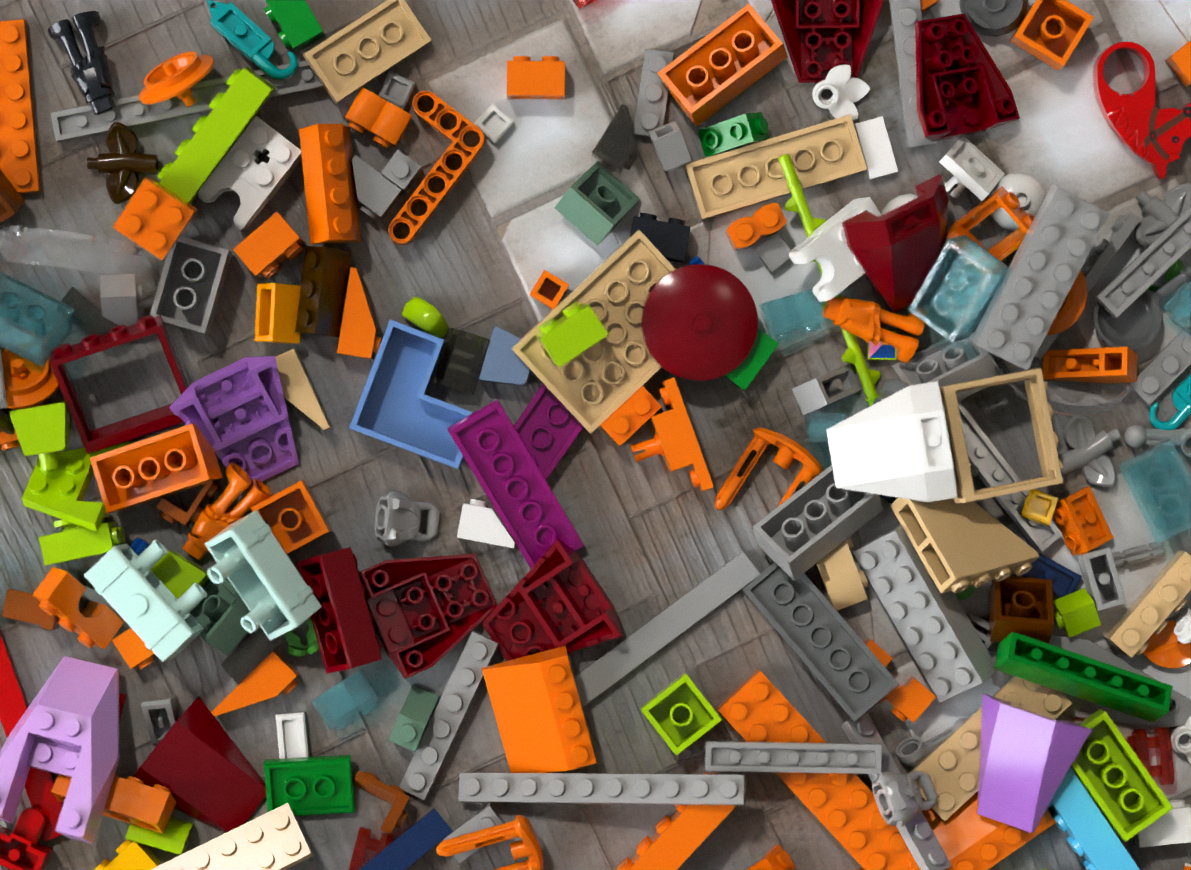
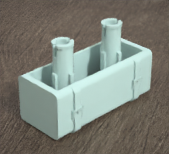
[205,510,322,640]
[84,540,208,662]

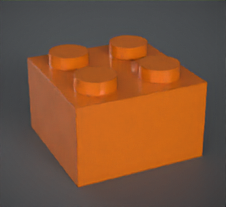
[1010,0,1094,71]
[112,176,198,260]
[233,212,305,280]
[251,480,332,555]

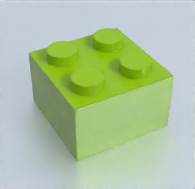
[536,301,609,367]
[640,672,722,756]

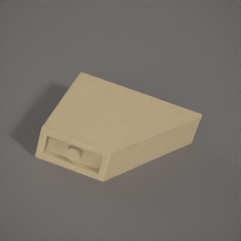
[890,498,1039,594]

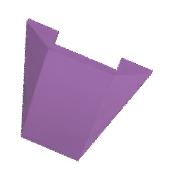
[170,356,299,481]
[978,693,1093,833]

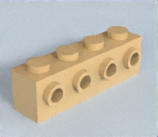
[1104,551,1191,658]

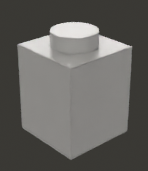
[648,121,692,171]
[381,149,423,193]

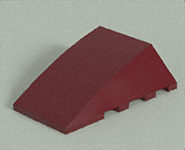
[481,538,623,661]
[133,696,266,832]

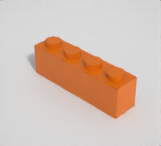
[51,773,176,834]

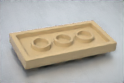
[303,0,432,104]

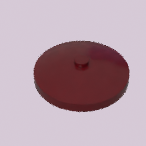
[641,264,758,381]

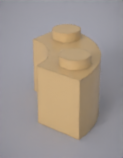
[816,537,869,611]

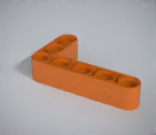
[388,91,485,246]

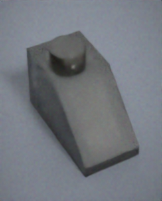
[592,104,638,174]

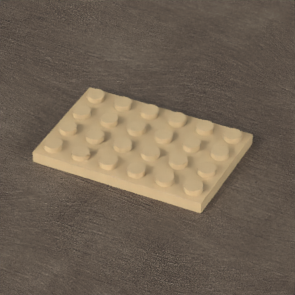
[511,230,675,434]

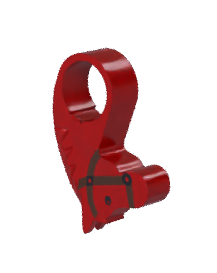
[1093,42,1191,179]

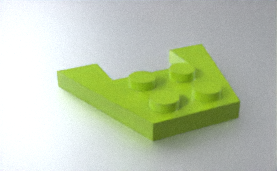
[21,440,130,532]

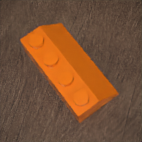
[657,3,788,127]
[299,124,362,244]
[90,423,223,513]

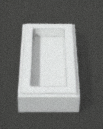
[854,116,898,180]
[276,712,309,759]

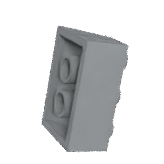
[892,327,998,402]

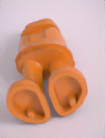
[822,296,925,364]
[182,462,273,560]

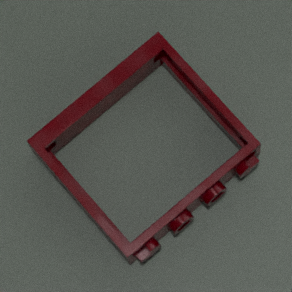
[50,315,189,454]

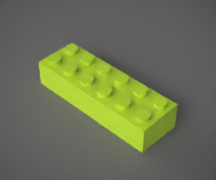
[157,67,276,204]

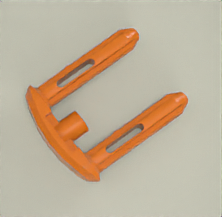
[714,427,823,510]
[436,814,544,870]

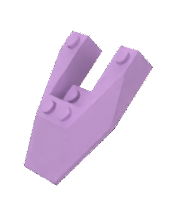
[0,656,120,844]

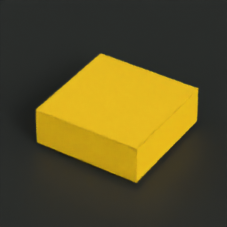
[1020,489,1059,526]

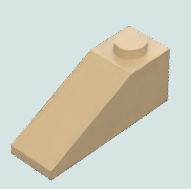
[275,349,332,430]

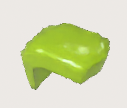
[402,296,449,338]

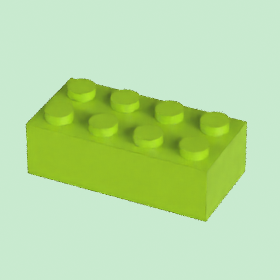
[1070,709,1173,842]

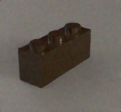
[295,246,351,338]

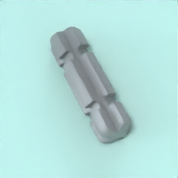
[1112,541,1165,568]

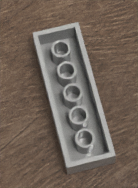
[971,184,1110,371]
[853,524,998,703]

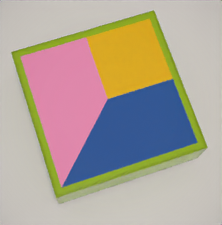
[867,331,897,360]

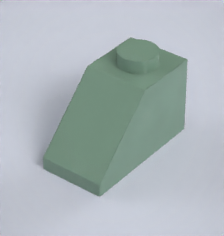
[388,685,439,752]

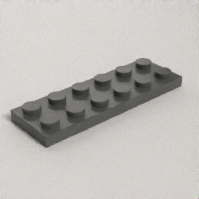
[742,562,900,723]

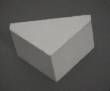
[141,696,179,744]

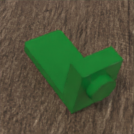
[698,112,769,157]

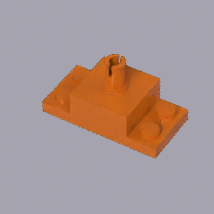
[630,377,714,491]

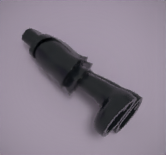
[48,11,116,115]

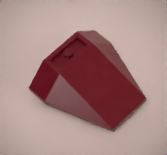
[771,0,884,83]
[915,13,1020,142]
[842,174,948,312]
[359,554,497,679]

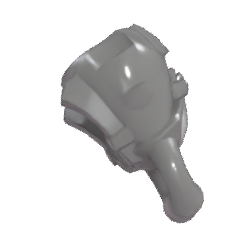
[374,491,440,546]
[872,771,938,826]

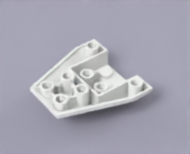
[826,381,957,502]

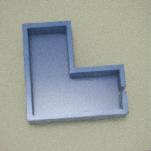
[349,320,473,469]

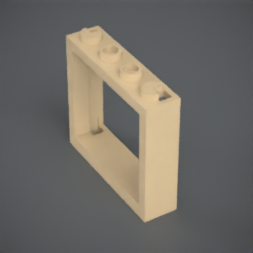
[939,368,1063,503]

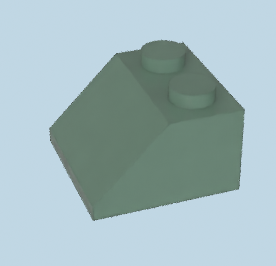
[555,161,640,246]
[190,578,250,656]

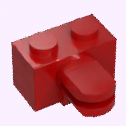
[0,807,53,870]

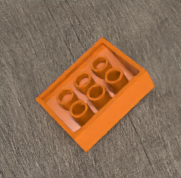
[482,646,597,773]
[922,790,1056,870]

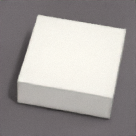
[474,103,514,144]

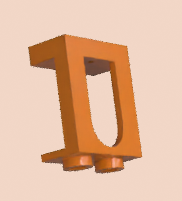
[946,186,1035,279]

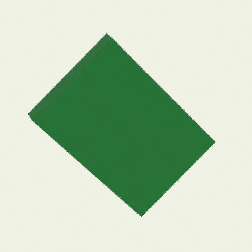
[264,755,355,816]

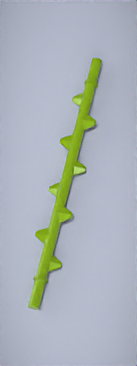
[778,153,881,406]

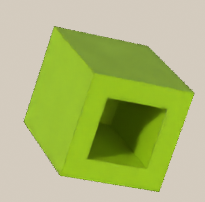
[1053,588,1101,638]

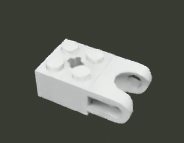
[198,116,302,231]
[789,197,881,302]

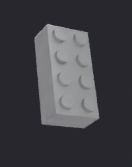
[752,465,883,581]

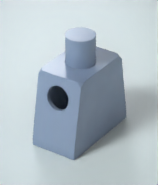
[479,326,537,386]

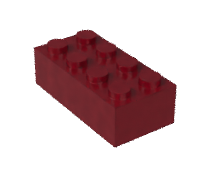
[296,547,382,674]

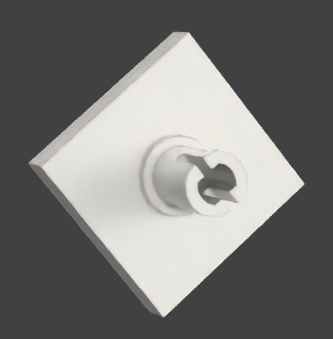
[939,136,1005,201]

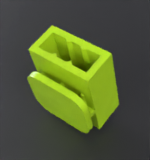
[39,513,125,566]

